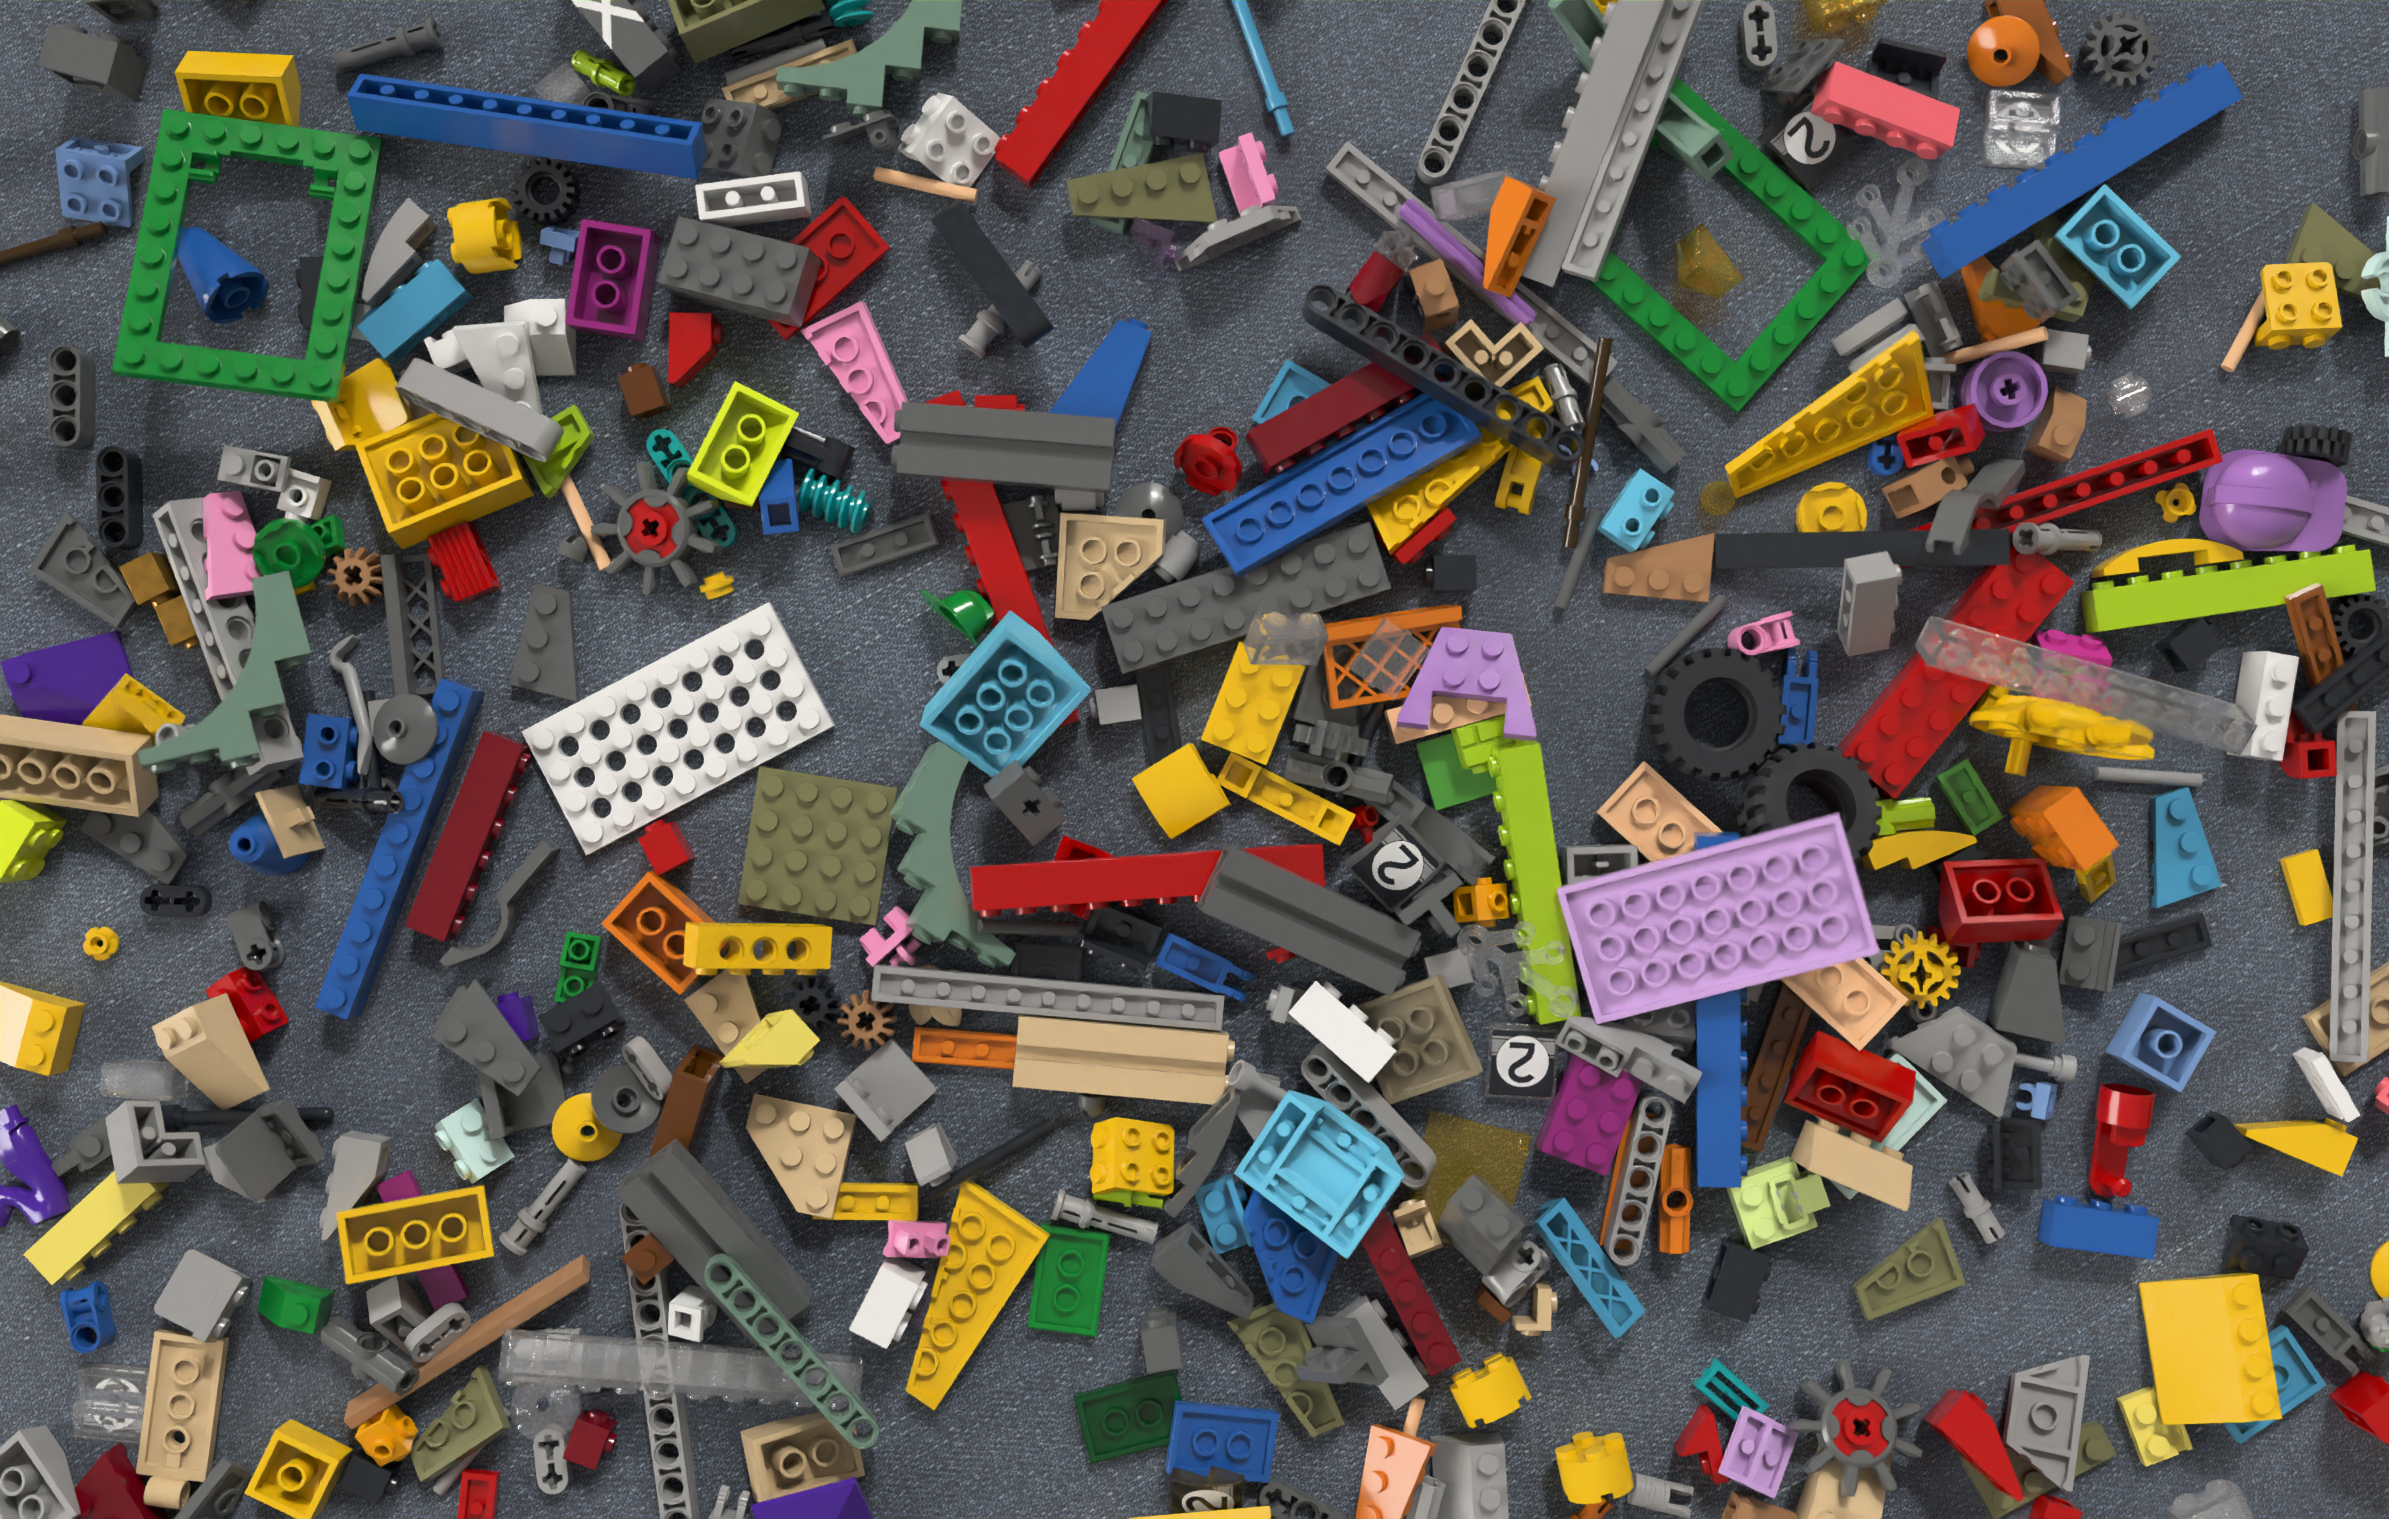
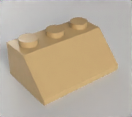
[1790,1118,1913,1212]

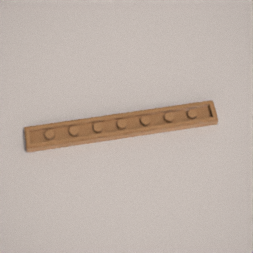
[344,1254,590,1430]

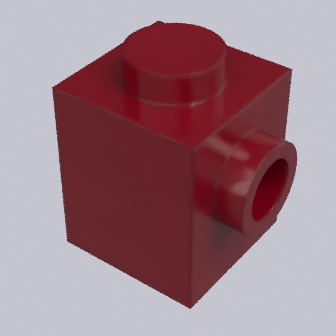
[562,1409,618,1470]

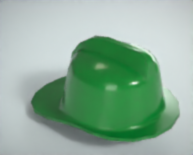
[920,590,994,648]

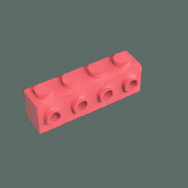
[1811,61,1960,160]

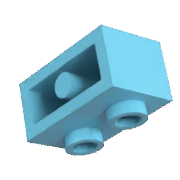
[1596,468,1675,553]

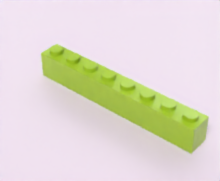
[2080,544,2376,633]
[1488,740,1581,1025]

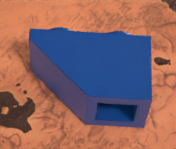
[759,458,800,535]

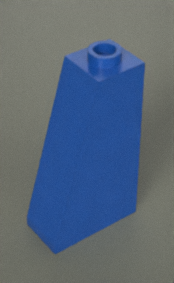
[1049,318,1153,436]

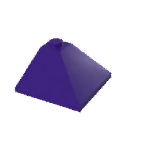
[0,631,135,726]
[752,1477,874,1519]

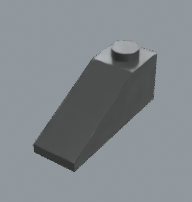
[1151,1222,1255,1319]

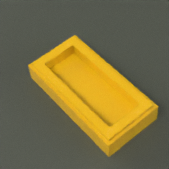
[2280,849,2333,926]

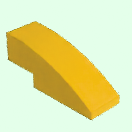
[1861,830,1977,870]

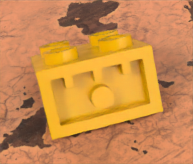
[82,673,186,747]

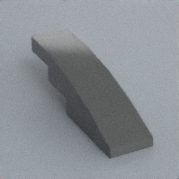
[1164,1086,1240,1218]

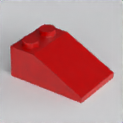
[1922,1388,2024,1503]

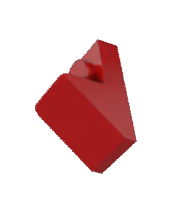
[1674,1404,1729,1485]

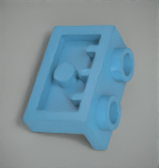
[1195,1173,1253,1254]

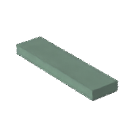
[1090,90,1155,236]

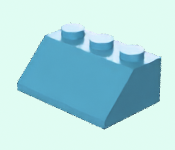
[2053,184,2181,309]

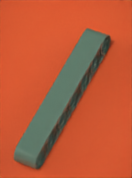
[704,1254,879,1449]

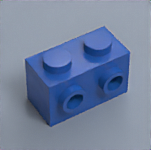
[299,714,359,789]

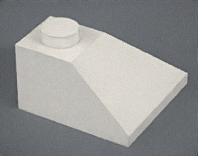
[504,299,577,376]

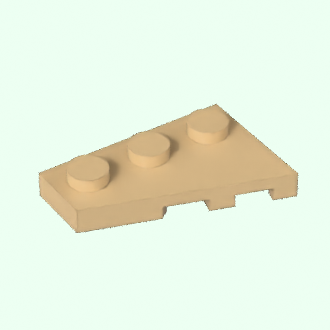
[684,969,767,1084]

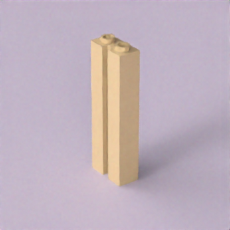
[1012,1014,1235,1105]

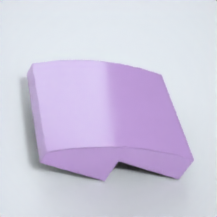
[1718,1406,1799,1499]

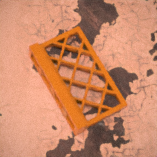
[1317,603,1462,709]

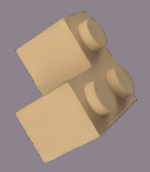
[1441,319,1544,388]

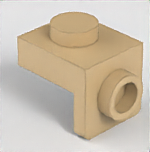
[1392,1199,1443,1259]
[1512,1281,1558,1336]

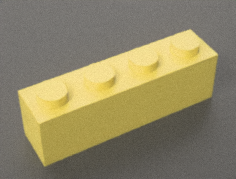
[23,1170,170,1285]

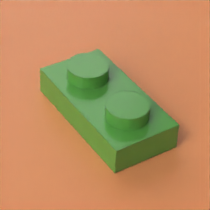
[1933,758,2004,836]

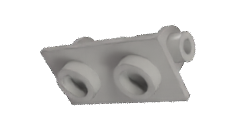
[1904,281,1964,357]

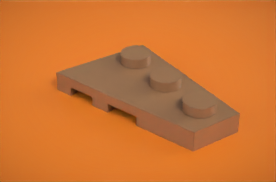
[1602,533,1715,603]

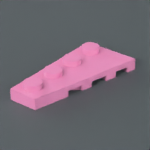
[800,301,908,445]

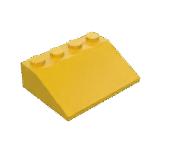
[355,413,534,550]
[2138,1272,2282,1425]

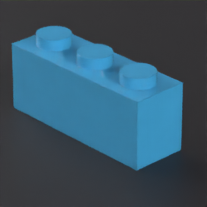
[357,258,474,365]

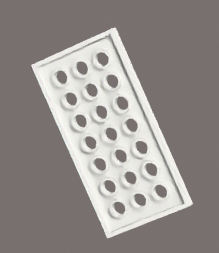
[521,602,835,855]

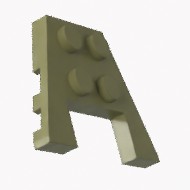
[1977,214,2096,322]

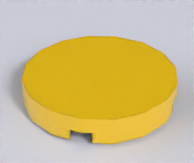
[1796,482,1867,532]

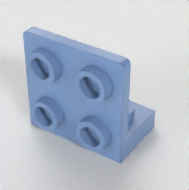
[55,136,145,228]

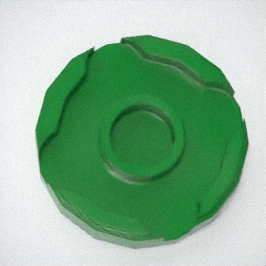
[252,518,326,589]

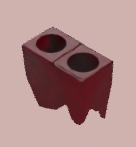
[1345,251,1404,314]

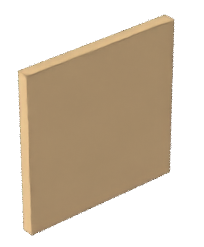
[255,785,326,859]

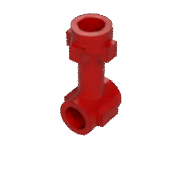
[1349,804,1378,845]

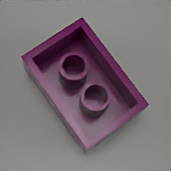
[565,219,661,342]
[1535,1053,1643,1176]

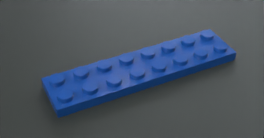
[1202,382,1482,578]

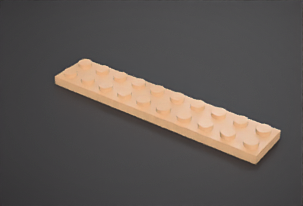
[1596,761,1908,1051]

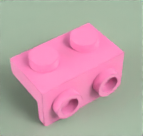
[1219,132,1279,217]

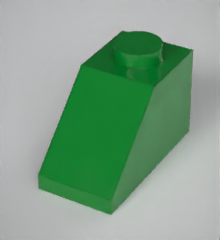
[257,1275,335,1334]

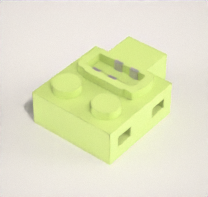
[1726,1156,1831,1250]

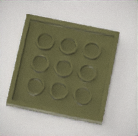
[738,766,899,926]

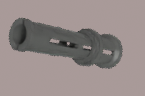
[333,16,444,74]

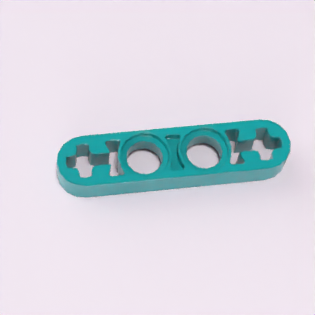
[646,429,738,549]

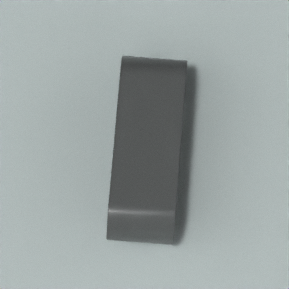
[48,344,96,451]

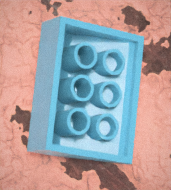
[920,611,1091,778]

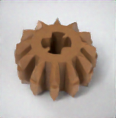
[326,547,384,607]
[837,990,898,1050]

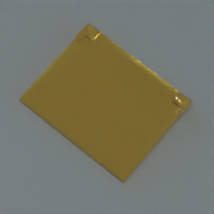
[1408,1110,1532,1245]

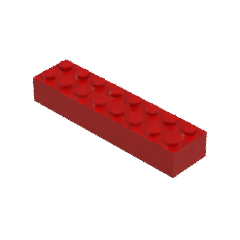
[1837,540,2075,799]

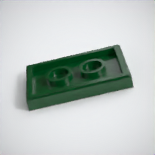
[1074,1369,1183,1464]

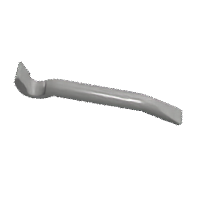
[329,635,373,775]

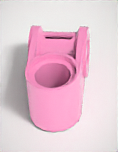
[1727,611,1800,656]

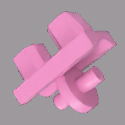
[859,906,922,967]
[883,1220,951,1258]

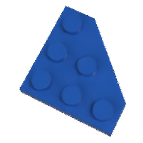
[1242,1188,1339,1324]

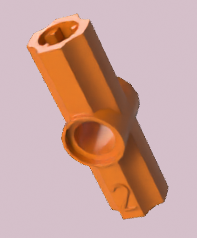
[1655,1144,1693,1254]

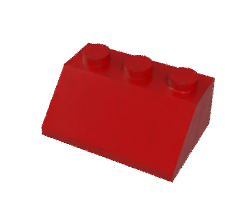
[1938,858,2064,944]
[1783,1030,1916,1143]

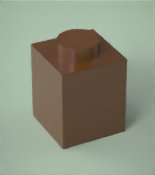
[618,363,672,421]
[621,1232,675,1285]

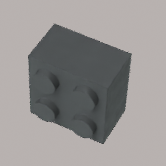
[38,23,148,103]

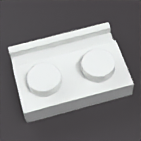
[2293,1047,2360,1122]

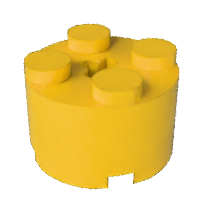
[447,198,522,274]
[1450,1352,1532,1428]
[1555,1432,1634,1504]

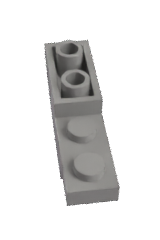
[1555,1016,1702,1103]

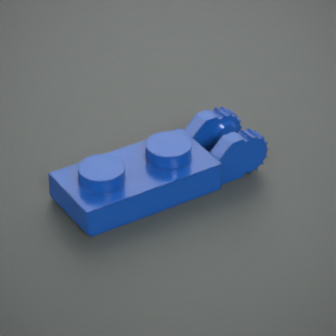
[1776,648,1819,746]
[1155,932,1256,1002]

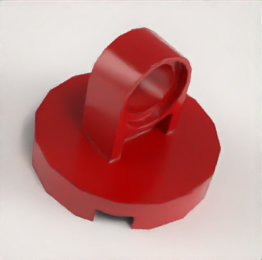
[1173,427,1242,496]

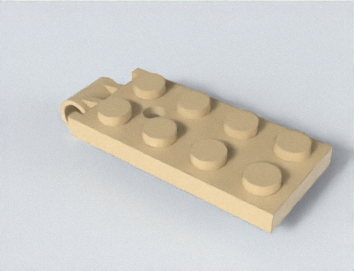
[136,1328,229,1510]

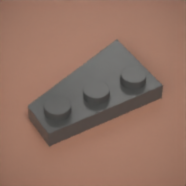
[28,512,138,628]
[509,583,580,702]

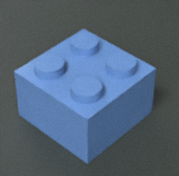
[2105,992,2216,1093]

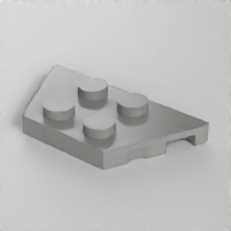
[1173,205,1302,273]
[1888,1006,2017,1118]
[2002,1355,2090,1492]

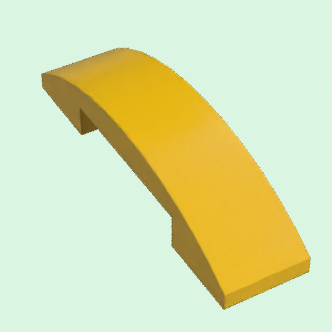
[2091,539,2244,578]
[1217,752,1356,846]

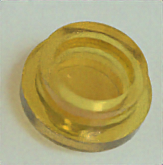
[1700,481,1736,516]

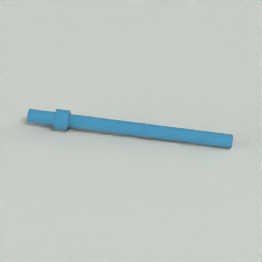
[1231,0,1295,138]

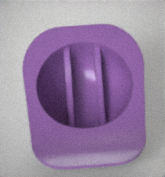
[2199,449,2347,552]

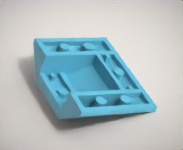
[1234,1090,1405,1259]

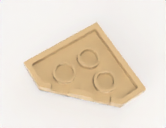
[1055,513,1166,620]
[746,1094,858,1219]

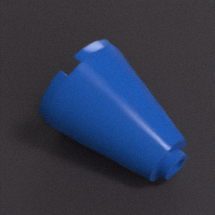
[177,227,269,324]
[229,810,310,876]

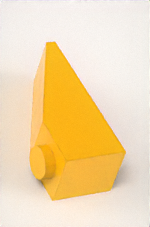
[2233,1118,2358,1177]

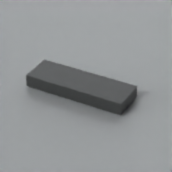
[830,512,941,578]

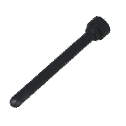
[161,1104,334,1133]

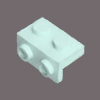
[435,1098,515,1184]

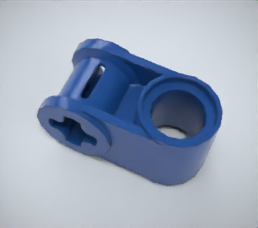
[60,1281,116,1354]

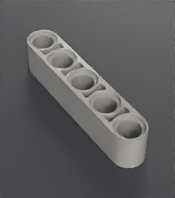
[395,358,564,462]
[1301,1043,1437,1188]
[1603,1092,1672,1266]

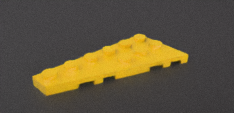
[1725,330,1934,499]
[1366,376,1554,556]
[906,1179,1051,1411]

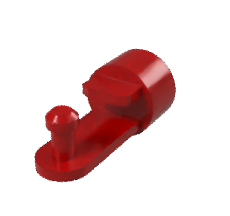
[2088,1083,2155,1198]

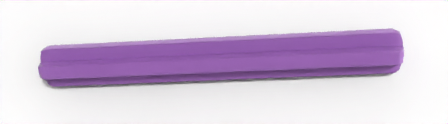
[1398,198,1537,327]

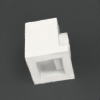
[424,330,472,374]
[276,468,332,524]
[668,1285,717,1342]

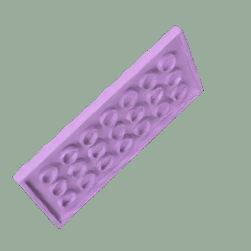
[1557,812,1879,1025]

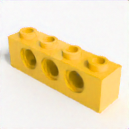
[683,922,832,975]

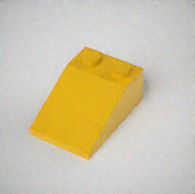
[0,981,85,1076]

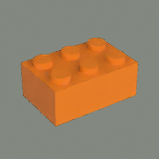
[2007,785,2119,871]
[601,870,729,995]

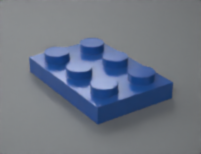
[1165,1400,1279,1483]

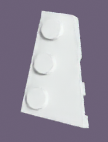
[452,321,543,415]

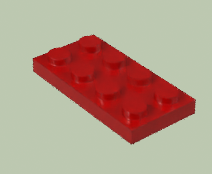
[768,195,891,342]

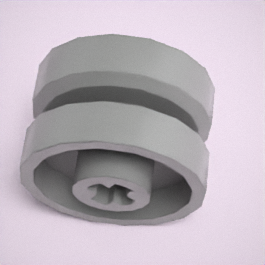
[1831,297,1925,374]

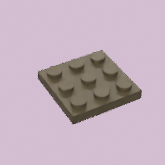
[1348,973,1483,1105]

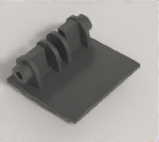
[1760,39,1846,108]
[823,110,900,153]
[1002,494,1060,571]

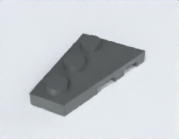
[1291,618,1359,738]
[80,807,192,885]
[432,979,542,1098]
[174,1457,252,1519]

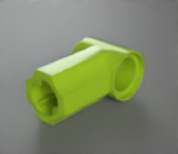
[1876,797,1936,836]

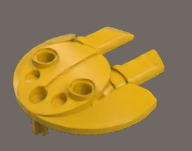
[1969,694,2155,777]

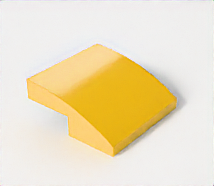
[1132,743,1231,839]

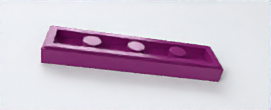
[376,1169,470,1312]

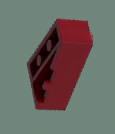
[74,1441,170,1519]

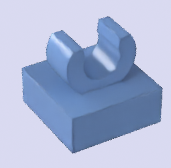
[539,225,579,266]
[2016,1082,2058,1120]

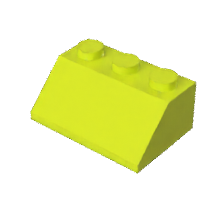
[687,381,799,507]

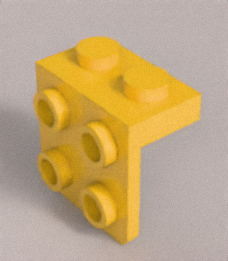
[2253,262,2342,350]
[311,358,412,451]
[1090,1117,1174,1195]

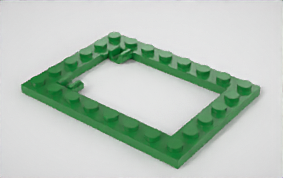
[1564,76,1877,414]
[112,109,384,403]

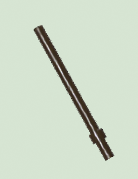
[0,221,107,266]
[1562,337,1613,548]

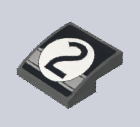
[1345,814,1444,912]

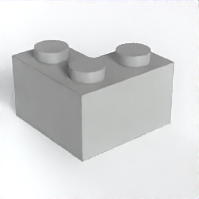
[105,1100,205,1184]

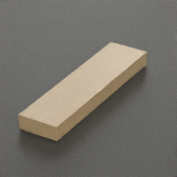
[722,39,857,111]

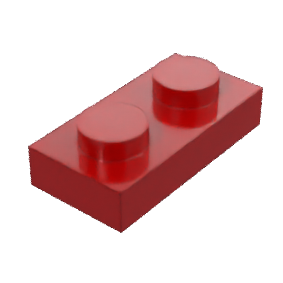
[457,1468,501,1519]

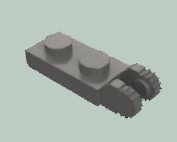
[2281,1285,2375,1376]

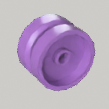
[1955,351,2048,434]

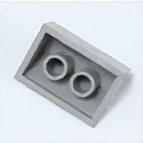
[1430,1432,1509,1519]

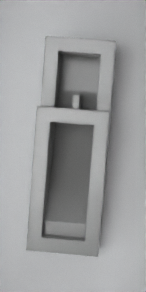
[362,198,437,308]

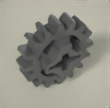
[2081,10,2162,90]
[1293,719,1370,762]

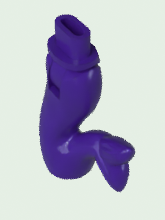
[0,1104,71,1228]

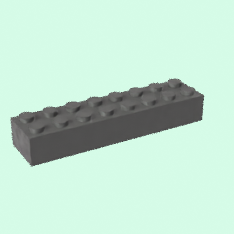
[1101,522,1391,678]

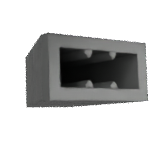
[1987,940,2066,1045]

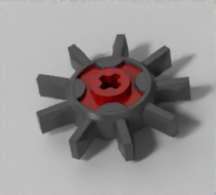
[591,462,722,595]
[1788,1359,1923,1497]

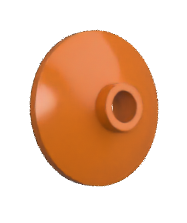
[1967,15,2040,87]

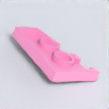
[202,491,263,601]

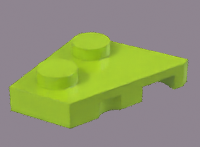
[522,404,595,499]

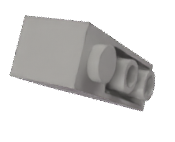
[319,1130,392,1240]

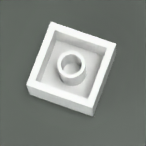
[849,1257,928,1349]

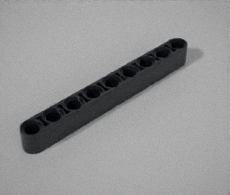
[1302,284,1584,471]

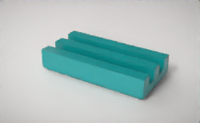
[1693,1357,1769,1422]

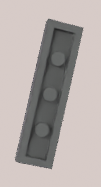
[380,554,446,696]

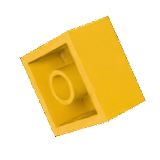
[244,1419,353,1519]

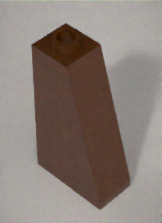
[648,1045,725,1159]

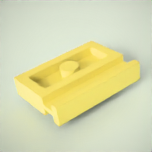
[2116,1386,2193,1467]

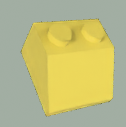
[719,1009,820,1068]

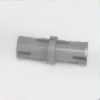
[1542,363,1585,432]
[1949,1172,2006,1243]

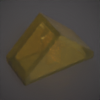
[1677,223,1744,299]

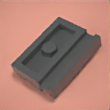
[2059,915,2123,993]

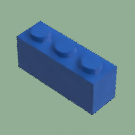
[2038,1194,2159,1260]

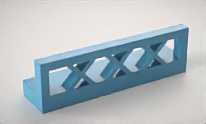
[1533,1198,1646,1338]

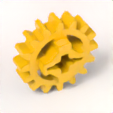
[1881,931,1961,1009]

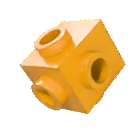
[1452,877,1510,928]
[355,1403,418,1467]

